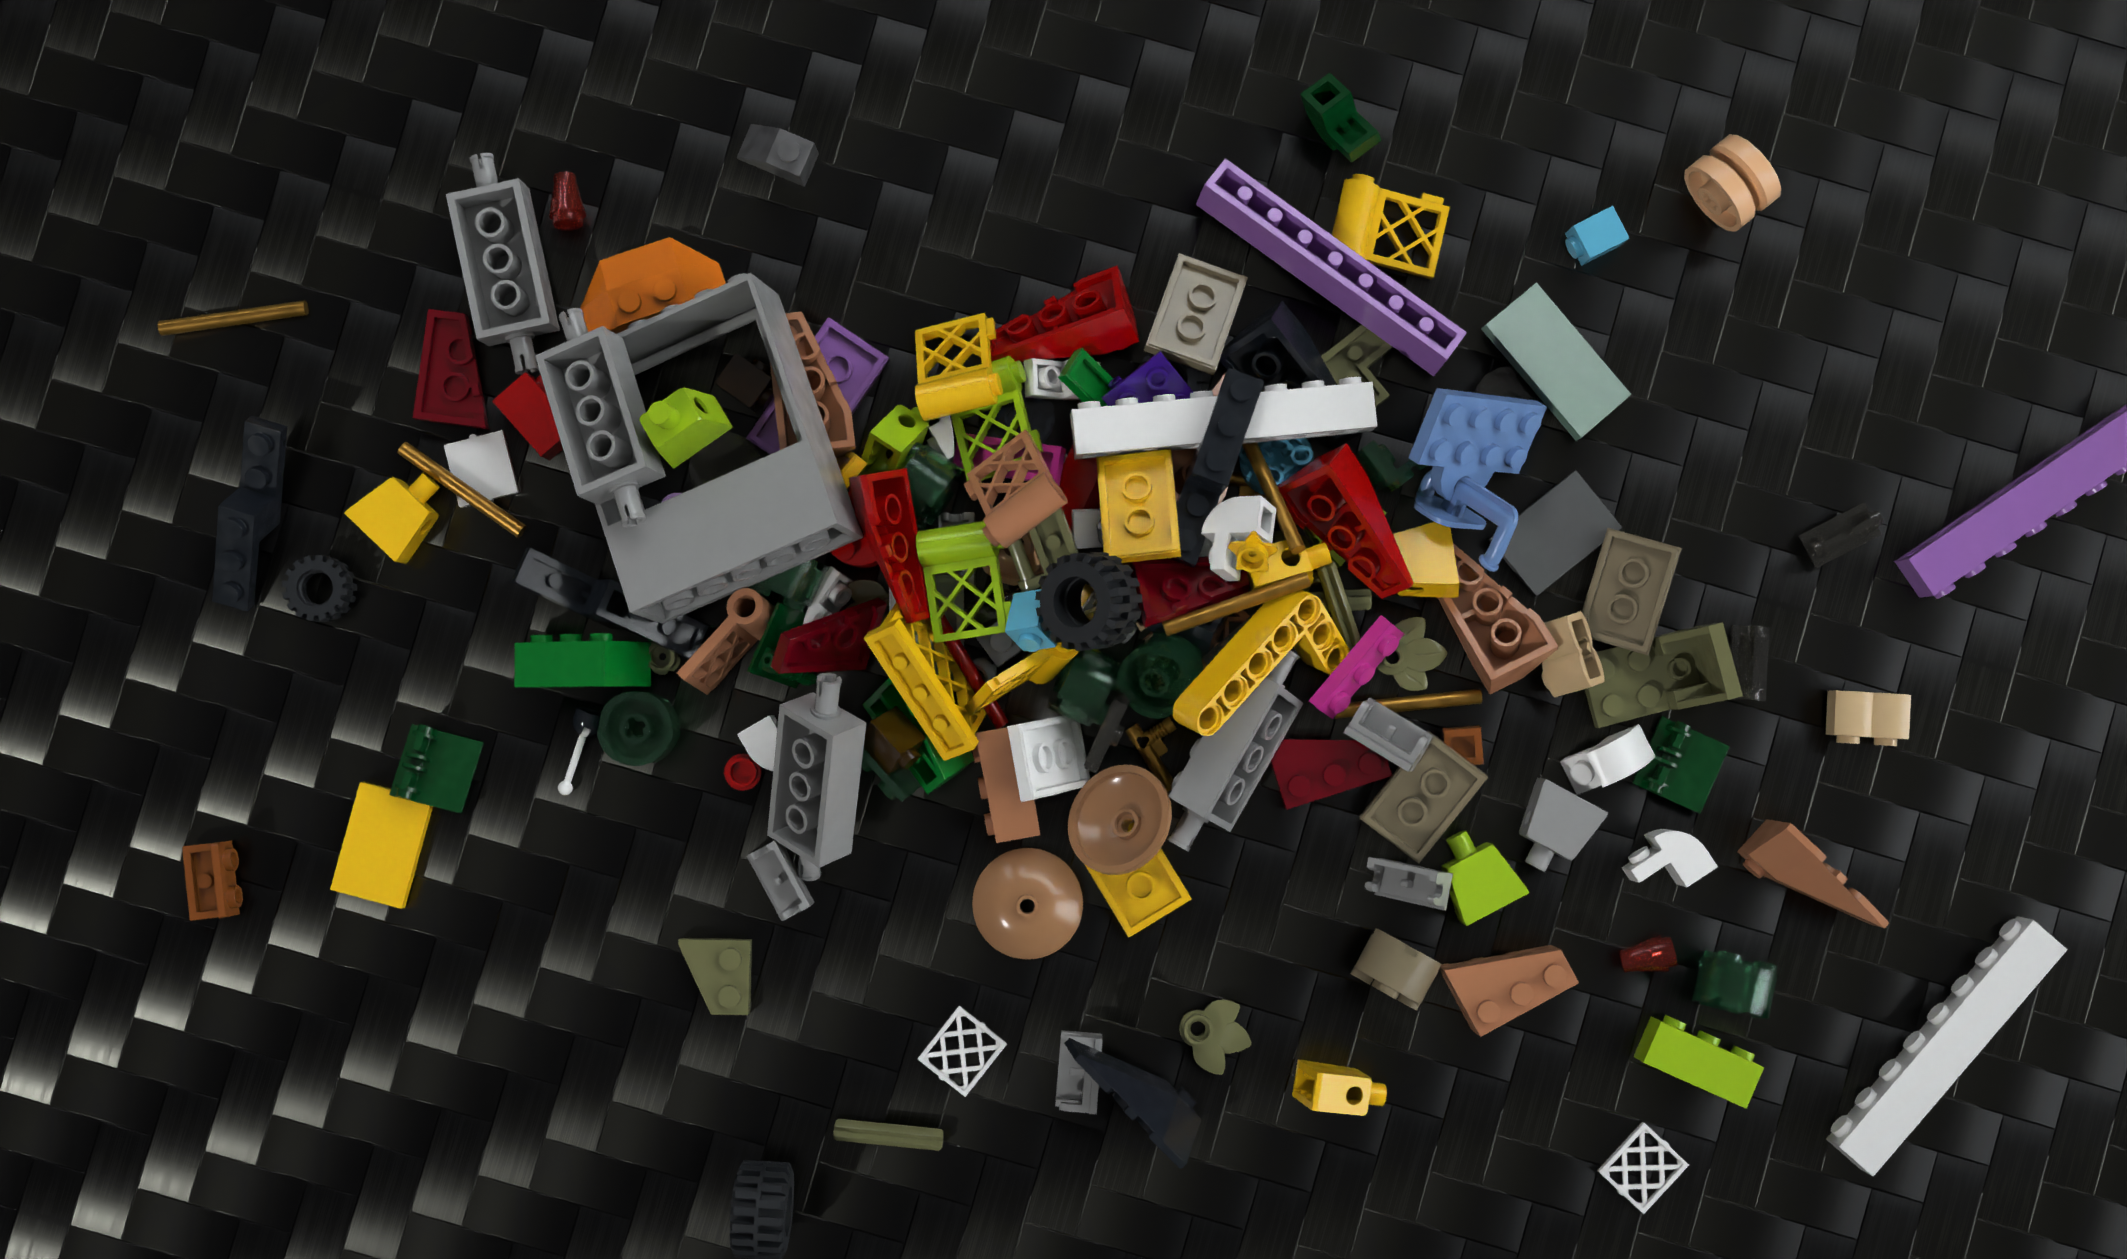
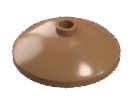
[1068,765,1172,875]
[972,848,1083,959]

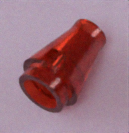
[549,172,586,230]
[1619,935,1678,973]

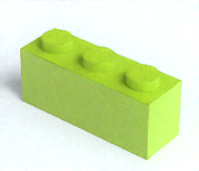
[1634,1015,1764,1109]

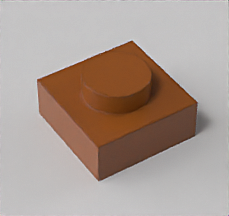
[1442,725,1484,765]

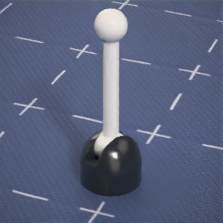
[558,707,605,795]

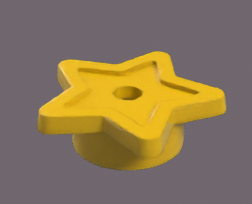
[1228,531,1278,573]

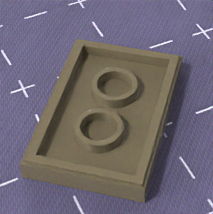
[1144,253,1248,375]
[1582,528,1682,656]
[1359,730,1488,863]

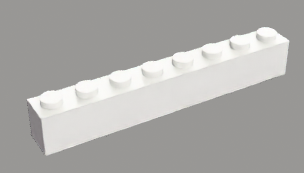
[1070,377,1377,460]
[1826,916,2068,1176]

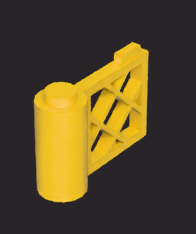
[1332,174,1450,279]
[915,313,1003,421]
[964,642,1079,716]

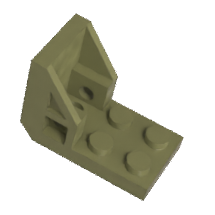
[1585,622,1743,728]

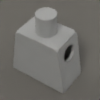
[1519,778,1608,872]

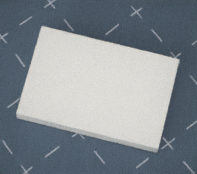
[1007,713,1090,802]

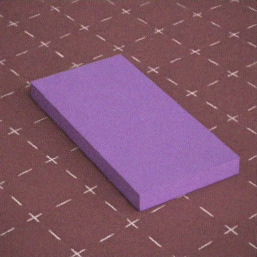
[746,317,890,454]

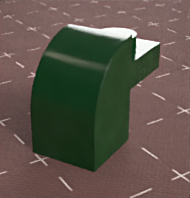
[1300,72,1381,163]

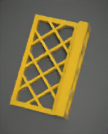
[864,602,987,761]

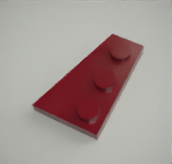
[413,309,489,429]
[1131,556,1250,628]
[770,598,887,674]
[1270,739,1392,810]

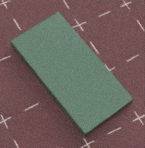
[1481,282,1631,441]

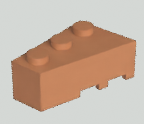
[972,727,1041,843]
[1439,945,1579,1037]

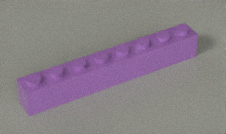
[1196,158,1467,376]
[1894,404,2127,599]

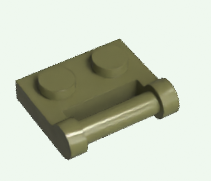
[1008,507,1079,592]

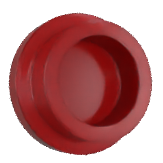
[724,754,762,791]

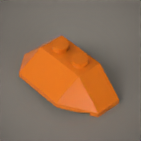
[580,237,726,334]

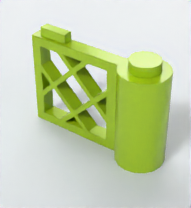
[951,356,1044,481]
[916,521,1012,643]

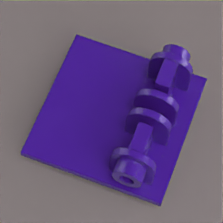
[1101,351,1193,406]

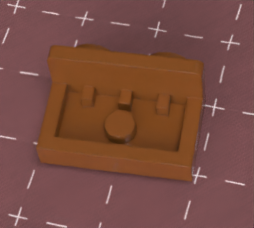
[182,840,243,921]

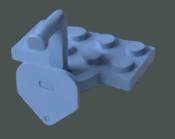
[1409,388,1547,572]

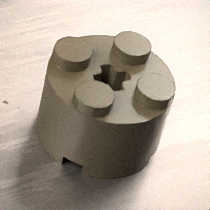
[1351,928,1441,1011]

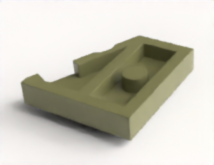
[678,938,752,1015]

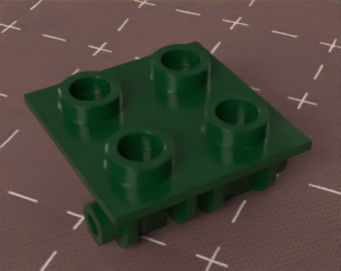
[747,602,819,689]
[1632,716,1730,814]
[389,724,484,814]

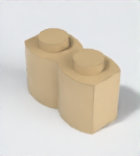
[1542,611,1604,697]
[1826,690,1911,746]

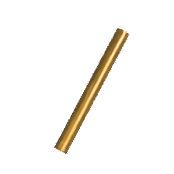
[158,300,309,336]
[397,442,527,538]
[1242,443,1306,554]
[1162,572,1311,636]
[1334,689,1482,719]

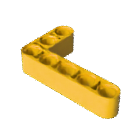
[1173,590,1350,736]

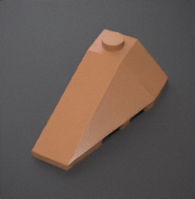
[770,311,856,458]
[1437,543,1558,694]
[1737,819,1889,928]

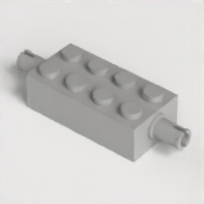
[446,153,560,374]
[535,308,666,527]
[1167,650,1303,852]
[767,673,866,881]

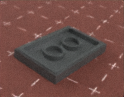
[1488,470,1622,597]

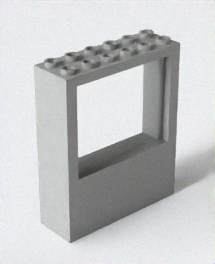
[595,273,863,624]

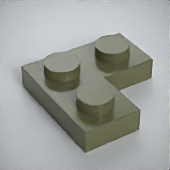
[1321,325,1394,408]

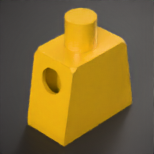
[344,472,440,564]
[1393,522,1459,598]
[1247,540,1332,591]
[1292,1059,1387,1116]

